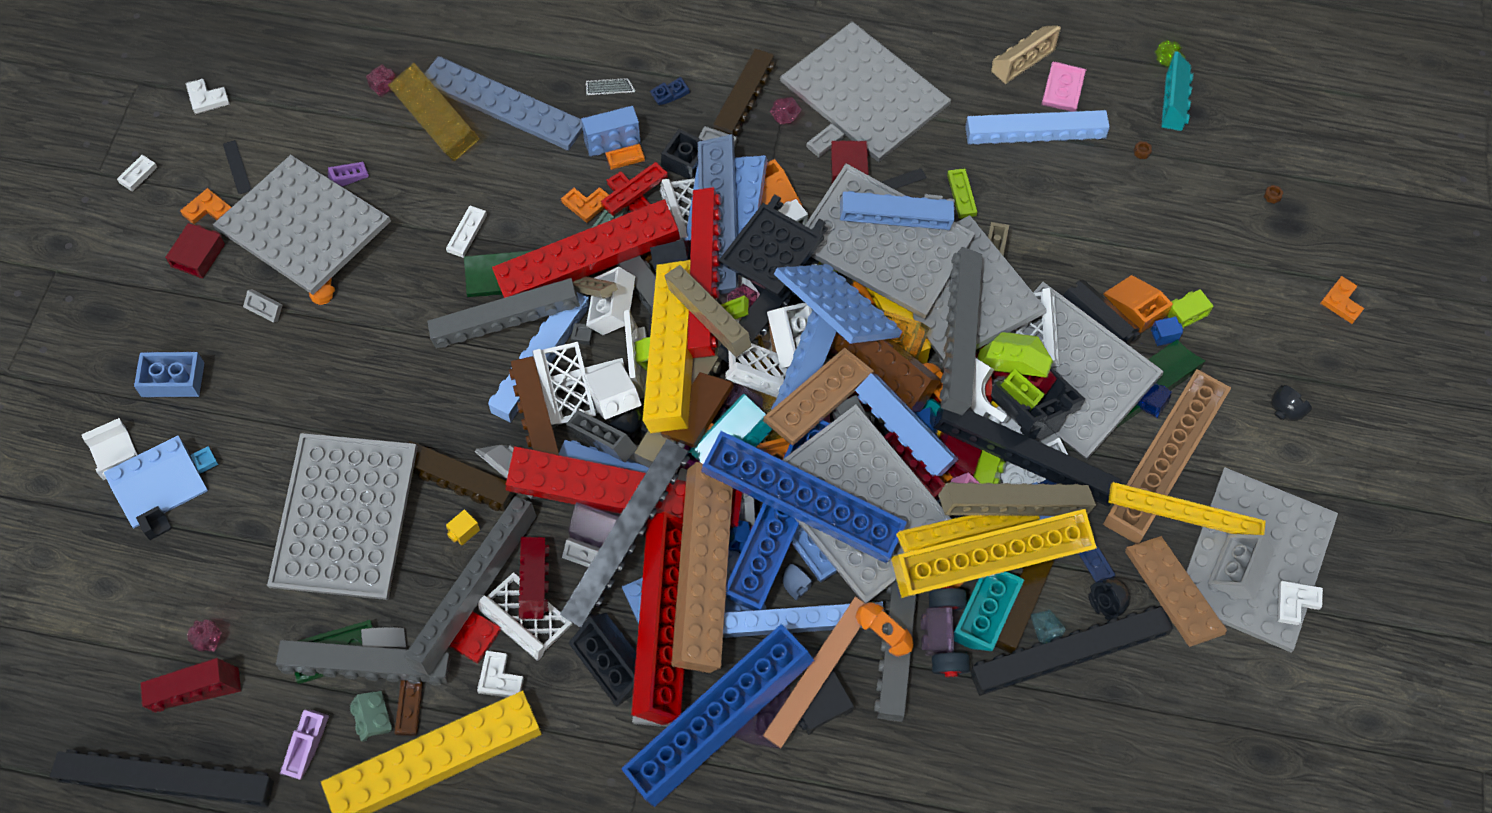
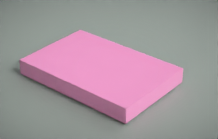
[1042,62,1086,112]

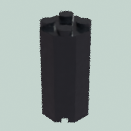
[1063,280,1141,345]

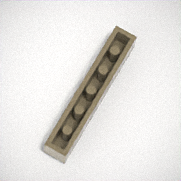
[664,265,752,357]

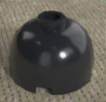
[1272,385,1312,421]
[604,407,642,439]
[1088,578,1130,620]

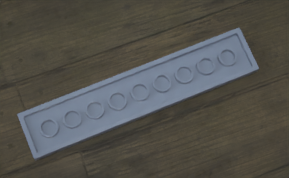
[420,56,583,151]
[698,134,738,295]

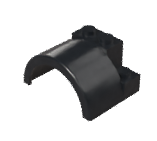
[991,367,1085,441]

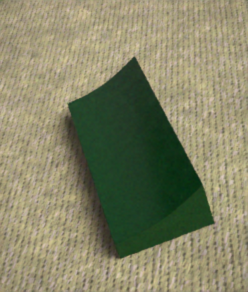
[464,250,534,298]
[1117,340,1206,428]

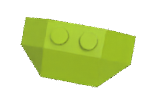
[977,332,1053,378]

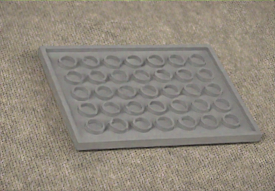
[780,22,951,162]
[213,155,391,295]
[805,164,975,319]
[912,215,1046,361]
[992,282,1163,460]
[782,405,951,604]
[267,433,418,600]
[1186,467,1338,652]

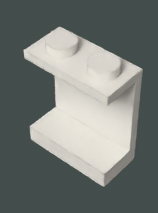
[82,418,137,480]

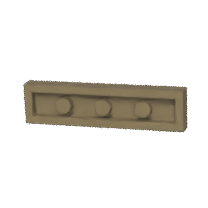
[573,277,618,299]

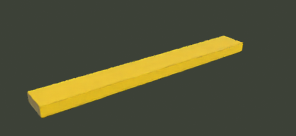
[1108,482,1266,535]
[896,515,1040,553]

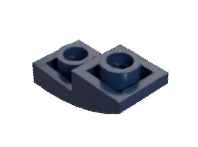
[650,77,690,105]

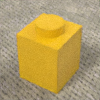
[446,510,480,545]

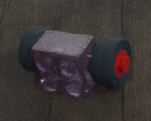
[920,586,970,677]

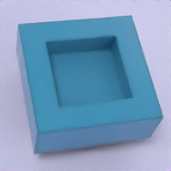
[190,446,218,473]

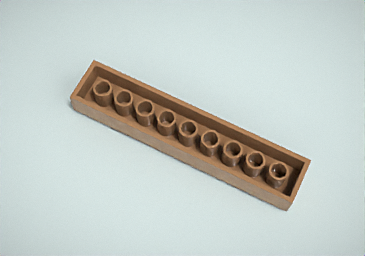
[1103,369,1231,544]
[672,462,733,673]

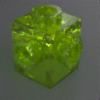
[1155,40,1185,67]

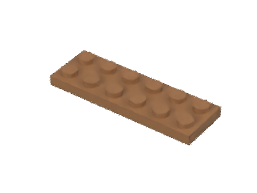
[763,348,874,446]
[1125,536,1227,647]

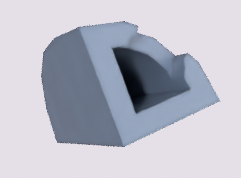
[782,564,812,600]

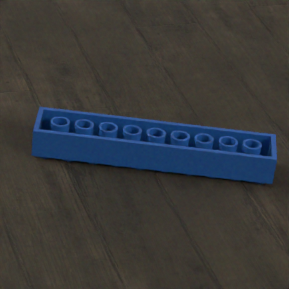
[725,420,830,611]
[702,431,907,563]
[622,623,814,807]

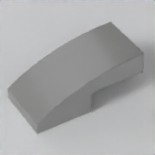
[361,627,406,649]

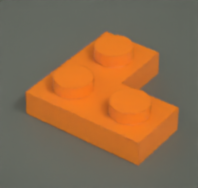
[561,187,608,223]
[180,188,232,224]
[1320,276,1364,324]

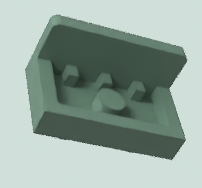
[350,691,392,741]

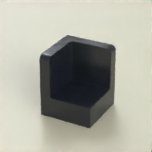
[136,506,172,540]

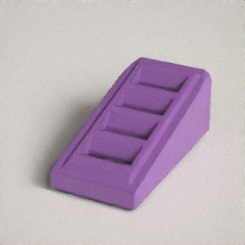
[328,162,368,187]

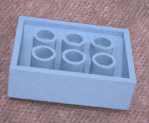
[104,436,208,528]

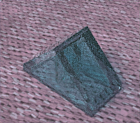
[1031,610,1065,644]

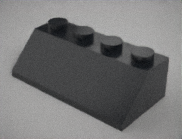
[569,612,636,707]

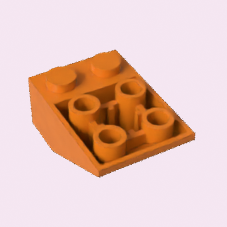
[761,159,803,207]
[1103,275,1173,333]

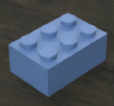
[581,106,640,156]
[134,352,204,397]

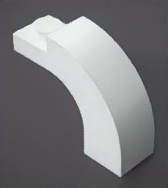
[970,358,1010,423]

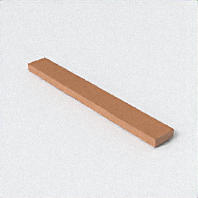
[763,597,865,748]

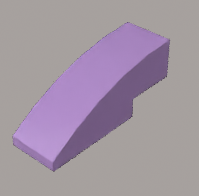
[281,710,329,779]

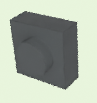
[571,323,593,345]

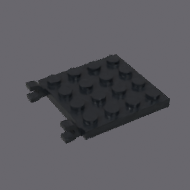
[719,194,828,298]

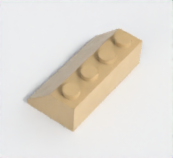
[992,26,1061,84]

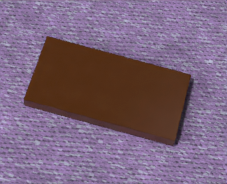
[661,372,734,448]

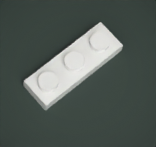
[446,206,487,258]

